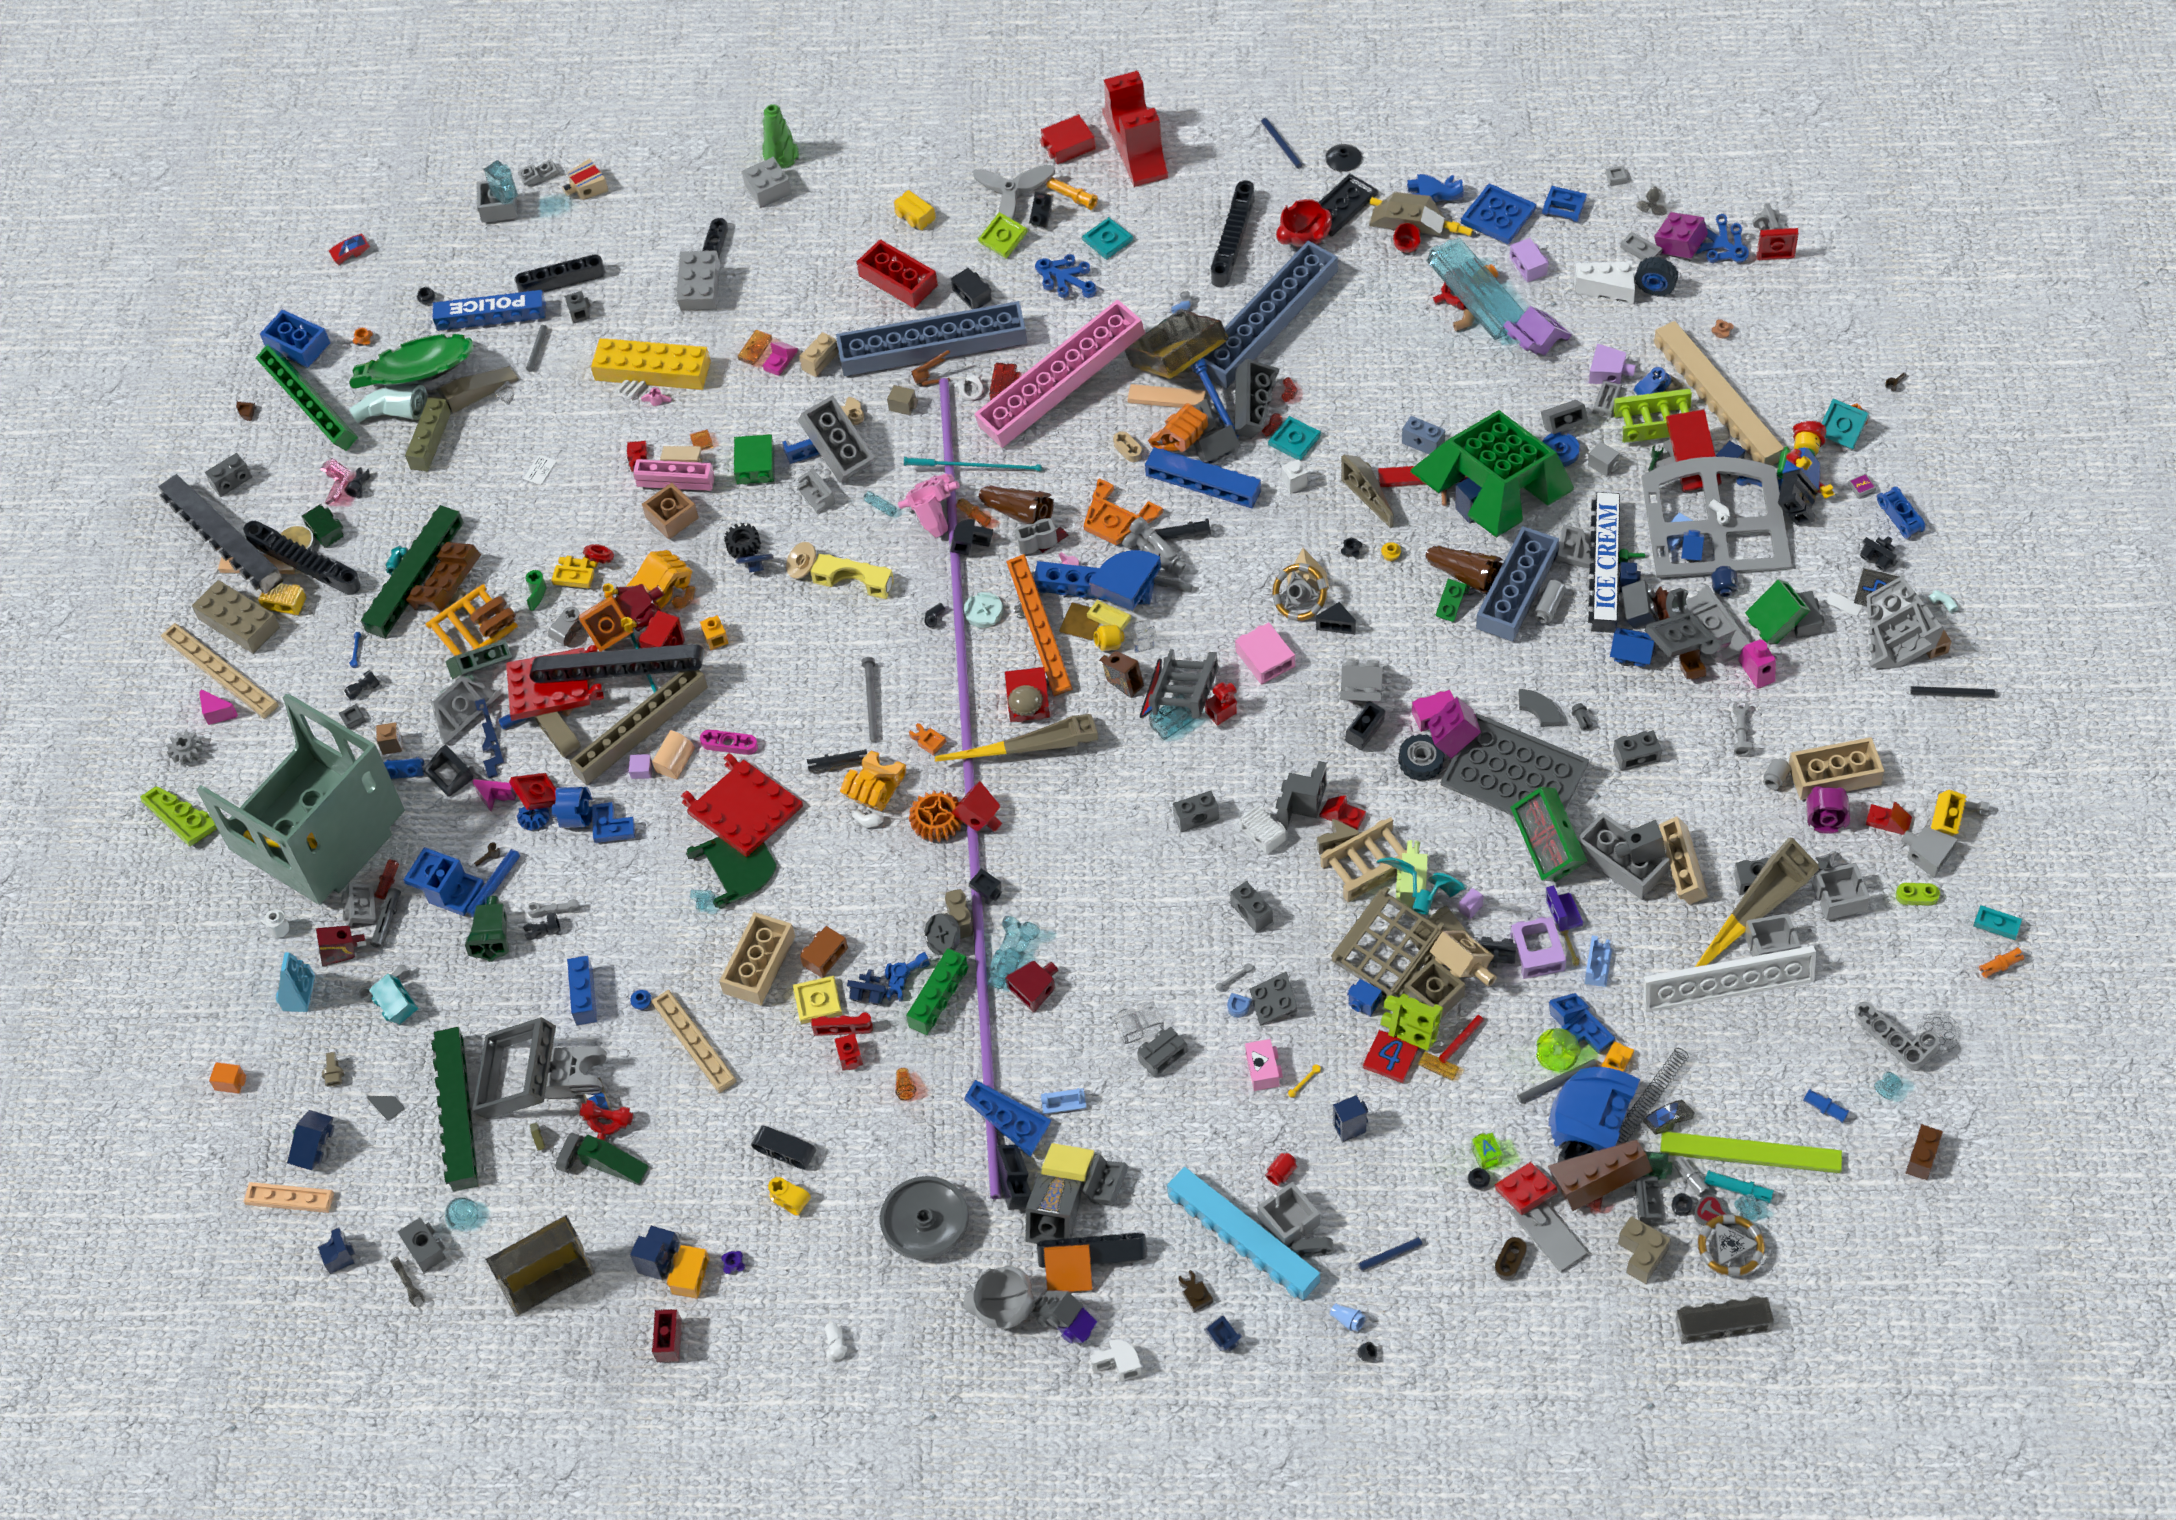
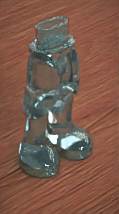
[987,916,1040,989]

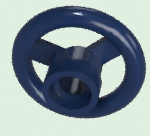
[735,554,774,573]

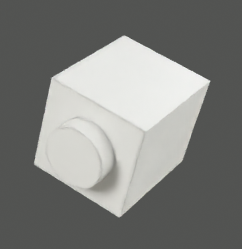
[1281,459,1308,494]

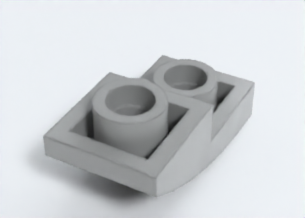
[518,158,560,186]

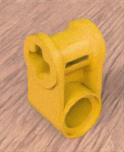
[768,1177,811,1216]

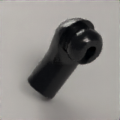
[924,603,945,628]

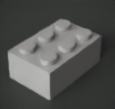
[676,251,720,311]

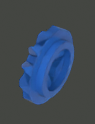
[516,806,550,830]

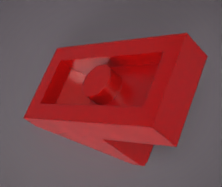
[1319,795,1366,830]
[1866,801,1912,835]

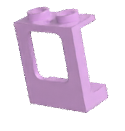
[1510,917,1566,979]

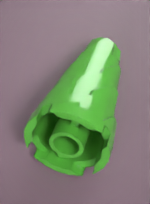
[762,104,799,169]

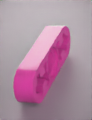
[700,729,758,755]

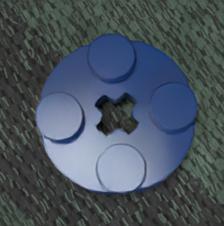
[1542,432,1579,467]

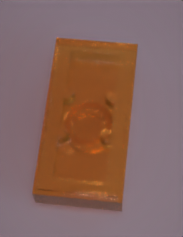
[738,330,772,365]

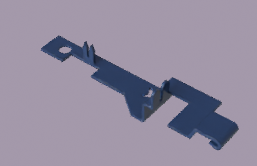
[475,698,504,778]

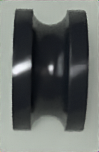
[1671,1193,1693,1216]

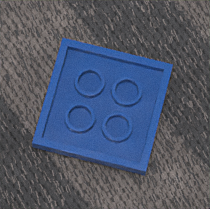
[1460,183,1537,244]

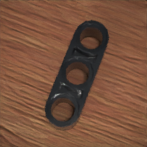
[751,1125,816,1170]

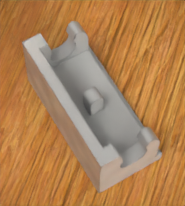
[797,468,835,514]

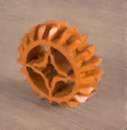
[909,790,964,843]

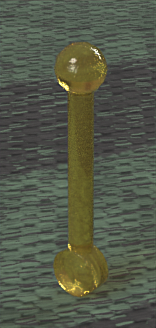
[1560,930,1580,966]

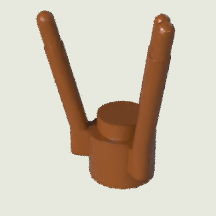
[911,350,951,387]

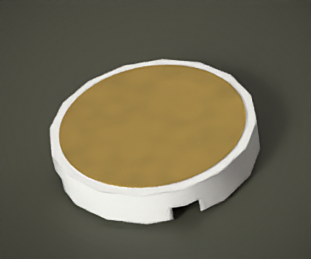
[280,525,315,550]

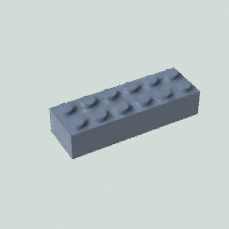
[1476,526,1559,641]

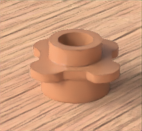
[1711,319,1734,339]

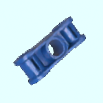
[1877,486,1926,539]

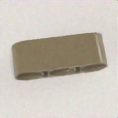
[534,712,581,758]

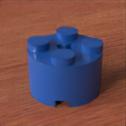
[552,787,592,828]

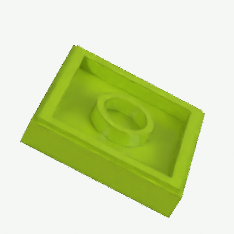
[977,212,1028,259]

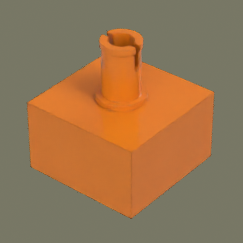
[579,595,634,652]

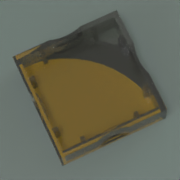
[1124,309,1229,379]
[485,1215,595,1317]

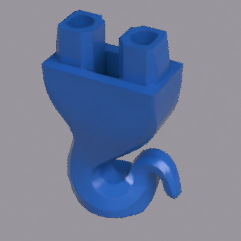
[1407,174,1463,203]

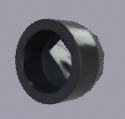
[1357,1342,1377,1362]

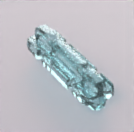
[863,491,897,517]

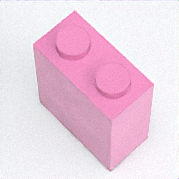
[1235,622,1295,685]

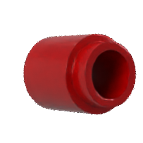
[1265,1153,1297,1186]

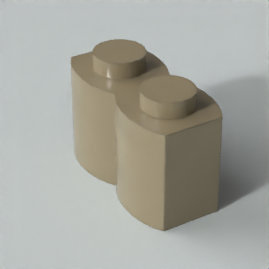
[945,889,973,939]

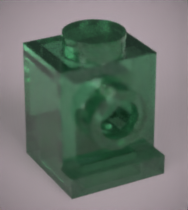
[1642,1151,1672,1180]

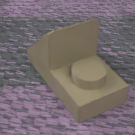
[1317,819,1359,855]

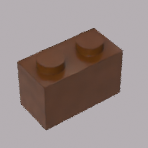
[1905,1124,1943,1181]

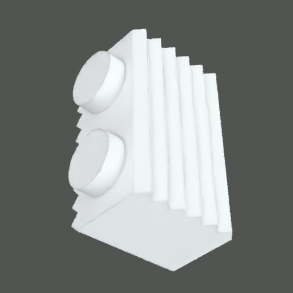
[1239,805,1286,854]

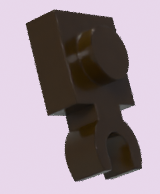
[1178,1270,1213,1313]

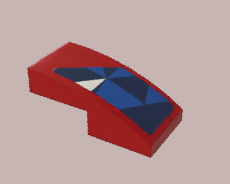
[328,234,370,265]

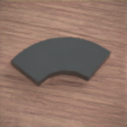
[1518,689,1562,726]

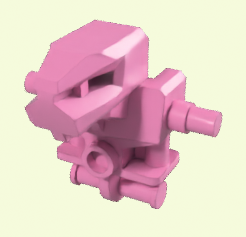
[898,474,960,538]

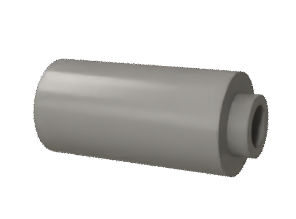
[1533,580,1566,624]

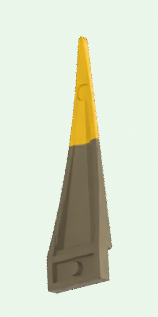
[935,714,1098,762]
[1695,837,1819,967]

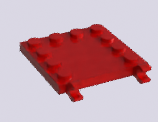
[506,645,604,721]
[681,753,803,857]

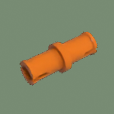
[1979,947,2024,978]

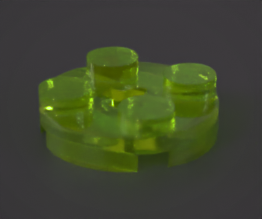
[1536,1028,1581,1072]

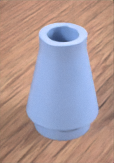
[1330,1303,1365,1332]

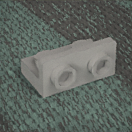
[341,883,376,928]

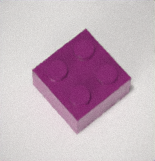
[1654,212,1708,259]
[1427,697,1481,758]

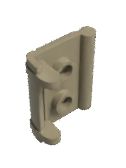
[1405,906,1469,960]

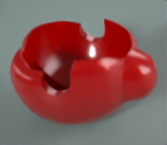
[1276,199,1332,248]

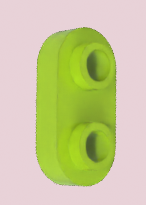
[1895,883,1940,906]

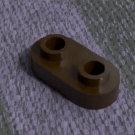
[1495,1237,1527,1280]

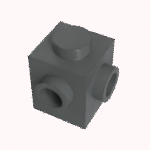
[564,291,591,323]

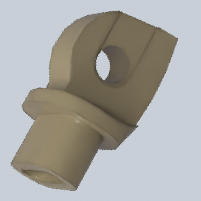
[322,1052,344,1087]

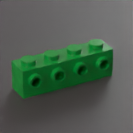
[906,948,969,1035]

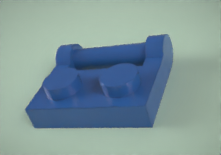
[1542,186,1587,222]

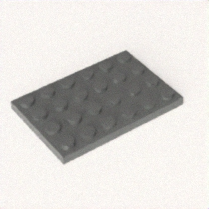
[1440,713,1589,816]

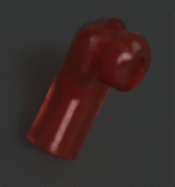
[1281,377,1298,402]

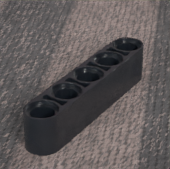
[515,254,605,292]
[1036,1232,1147,1268]

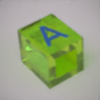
[1471,1132,1503,1170]

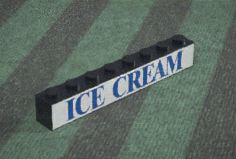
[1588,492,1620,633]

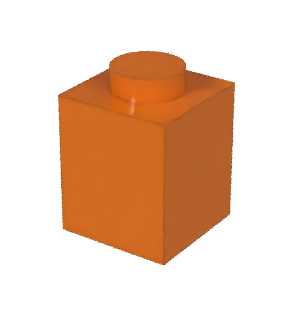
[209,1062,246,1094]

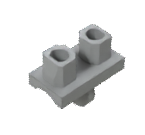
[1753,203,1786,230]

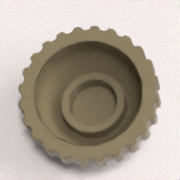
[1008,685,1043,716]

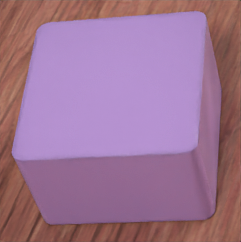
[629,754,653,779]
[1459,888,1484,919]

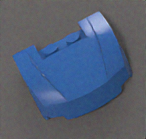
[1549,1067,1640,1151]

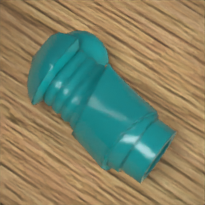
[385,546,409,575]

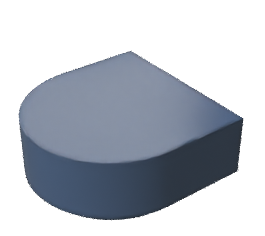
[1227,993,1252,1018]

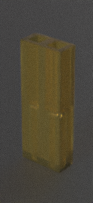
[1419,1052,1459,1081]

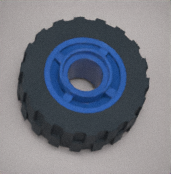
[1634,257,1679,296]

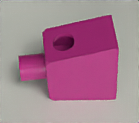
[1738,639,1776,689]

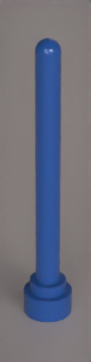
[1190,358,1239,439]

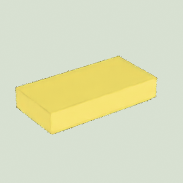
[1087,600,1131,631]

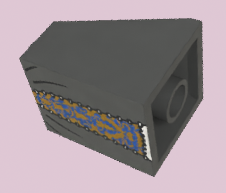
[1025,1174,1081,1244]

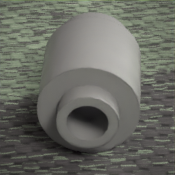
[1763,758,1791,790]

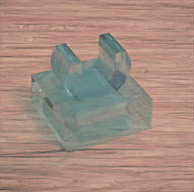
[690,890,715,912]

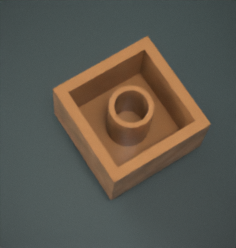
[642,483,699,540]

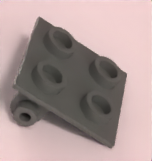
[1249,971,1298,1026]

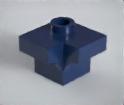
[318,1227,355,1274]

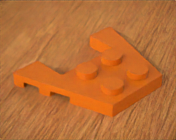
[1083,478,1163,546]

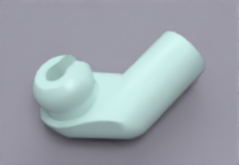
[1929,590,1959,613]

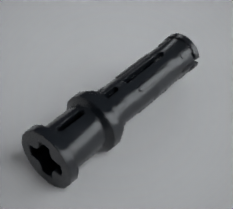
[1154,518,1211,540]

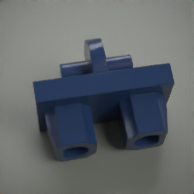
[847,969,888,1005]

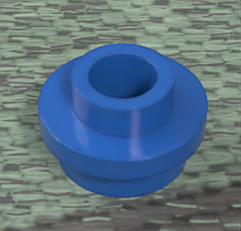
[630,990,652,1010]

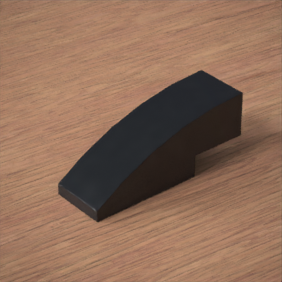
[996,1145,1031,1210]

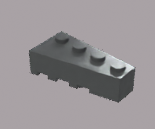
[1235,358,1280,439]

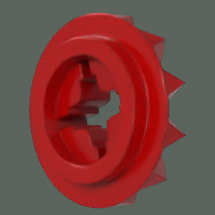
[583,544,614,564]

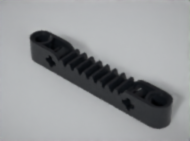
[1211,180,1255,287]
[243,521,360,595]

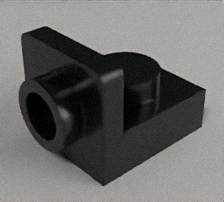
[969,868,1002,905]

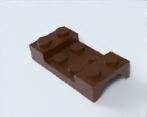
[406,542,481,613]

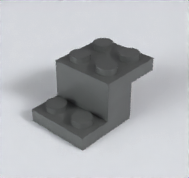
[1276,761,1327,830]

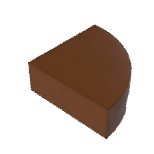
[236,402,256,421]

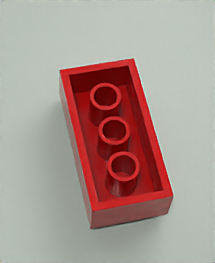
[856,239,938,309]

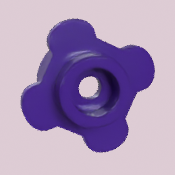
[721,1251,745,1274]

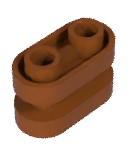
[470,596,516,637]

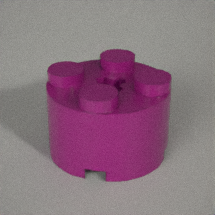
[1806,786,1850,834]

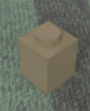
[887,385,918,416]

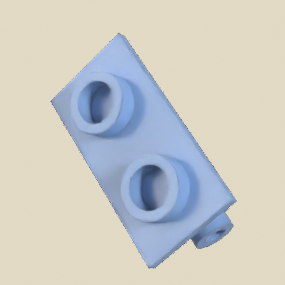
[1041,1088,1086,1114]

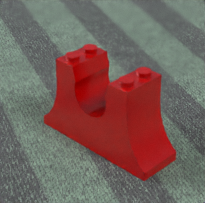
[1102,70,1168,187]

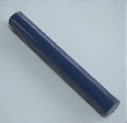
[1358,1237,1423,1271]

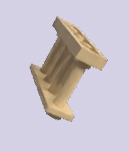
[1320,817,1414,902]

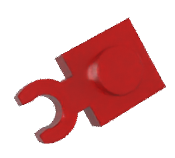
[627,440,647,472]

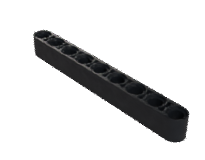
[529,644,705,683]

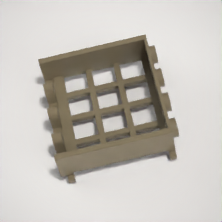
[1331,887,1445,998]

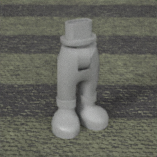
[1122,517,1186,576]

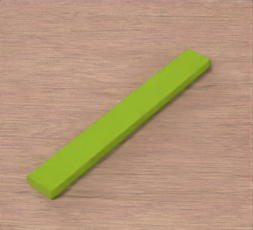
[1660,1131,1842,1174]

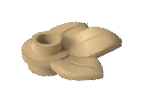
[841,397,865,425]

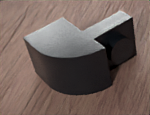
[950,519,993,555]

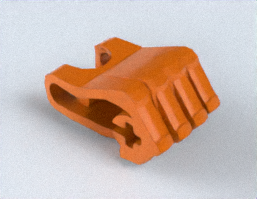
[1148,403,1208,452]

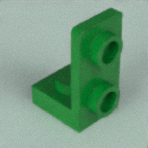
[1435,578,1470,622]

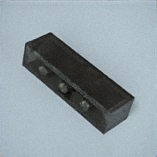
[1675,1296,1774,1344]

